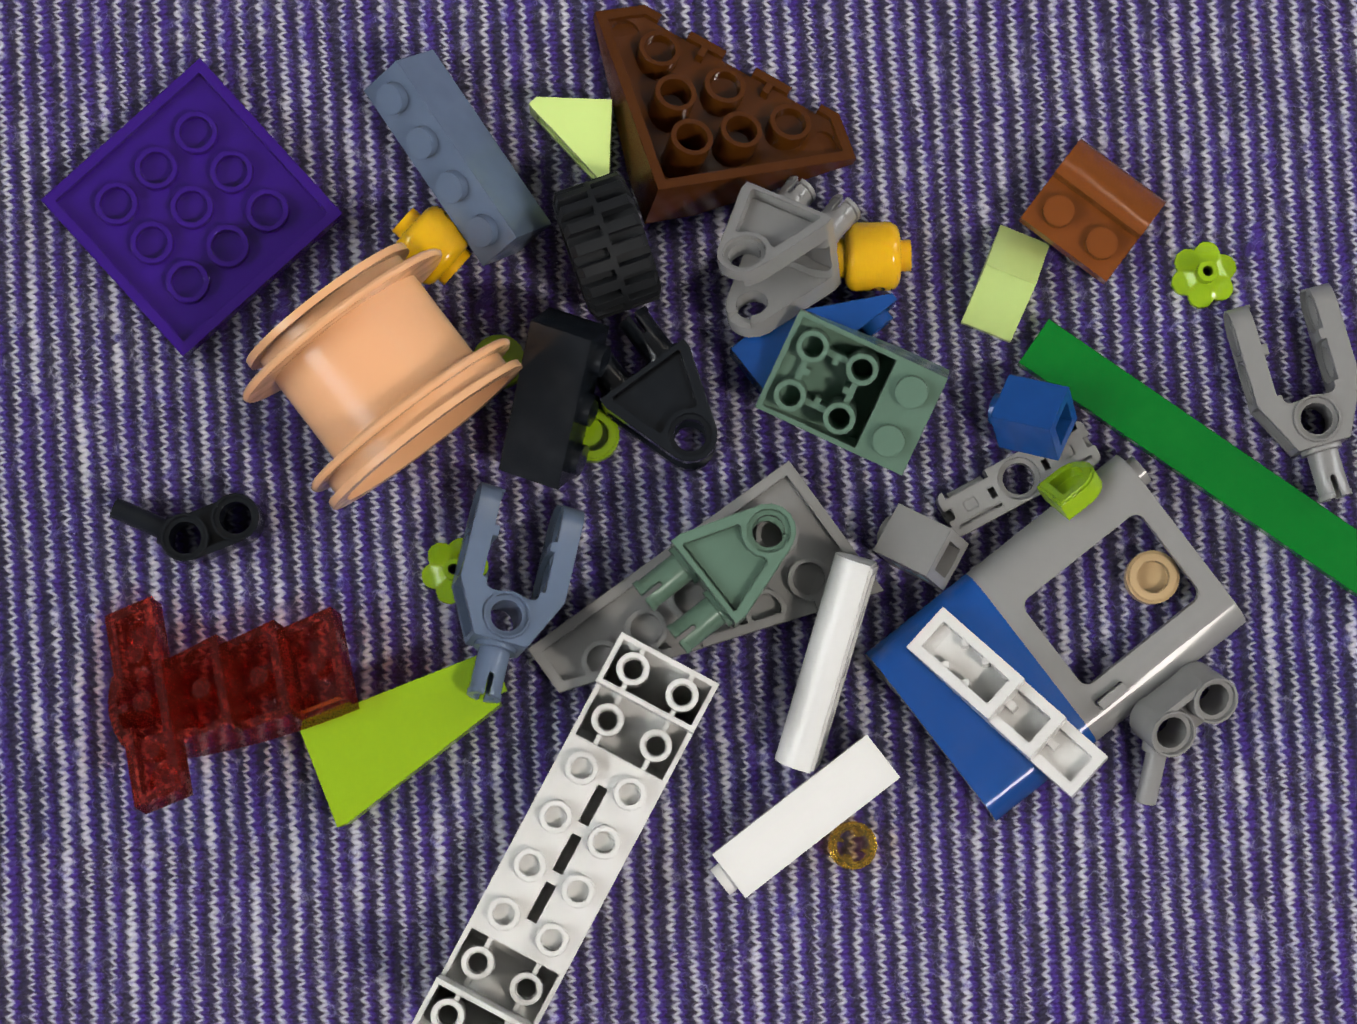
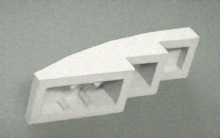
[907,607,1108,798]

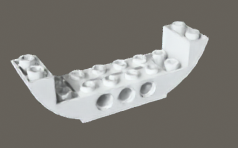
[412,632,719,1024]

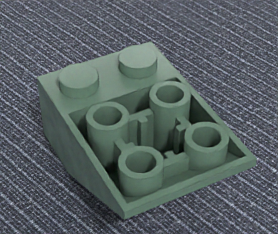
[755,309,949,476]

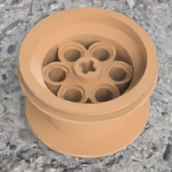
[243,242,523,510]

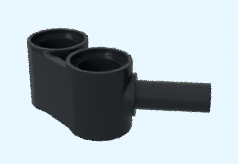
[110,493,265,565]

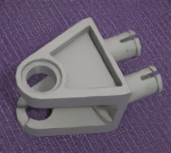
[717,176,861,338]

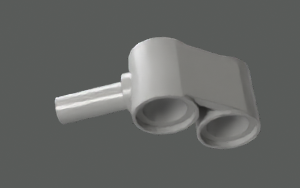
[1129,661,1238,806]

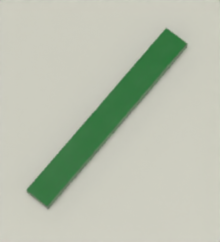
[1017,319,1357,598]

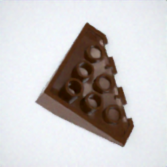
[593,5,856,224]

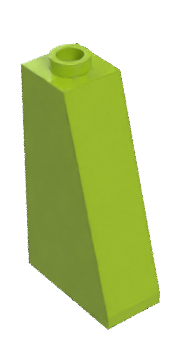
[298,655,508,827]

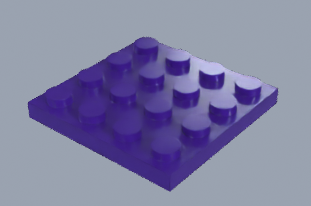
[41,58,344,359]

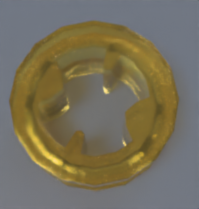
[827,821,877,870]

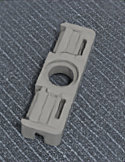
[935,421,1101,537]

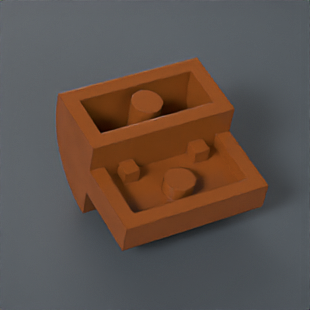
[1019,138,1166,285]

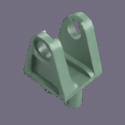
[632,503,796,654]

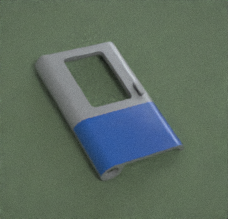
[865,454,1246,822]

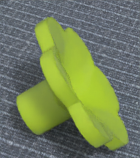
[1171,242,1236,309]
[422,538,489,604]

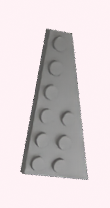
[528,461,884,693]

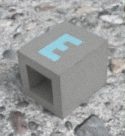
[873,503,969,591]

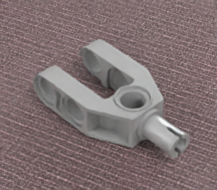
[1223,283,1357,503]

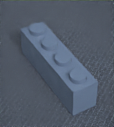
[364,50,552,266]

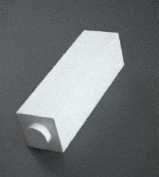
[710,735,900,898]

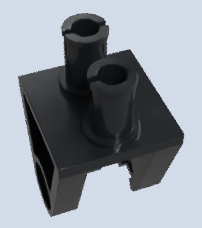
[596,306,717,471]

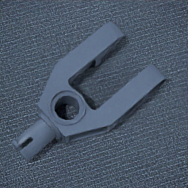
[451,482,585,703]

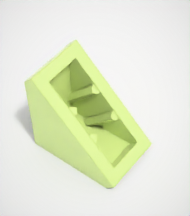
[529,97,613,180]
[961,225,1050,343]

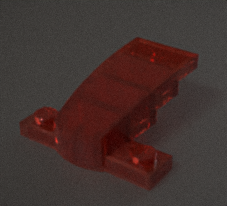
[104,597,360,814]

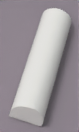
[775,552,879,774]

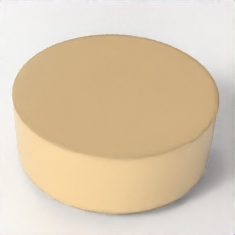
[1124,550,1180,605]

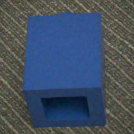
[988,374,1077,461]

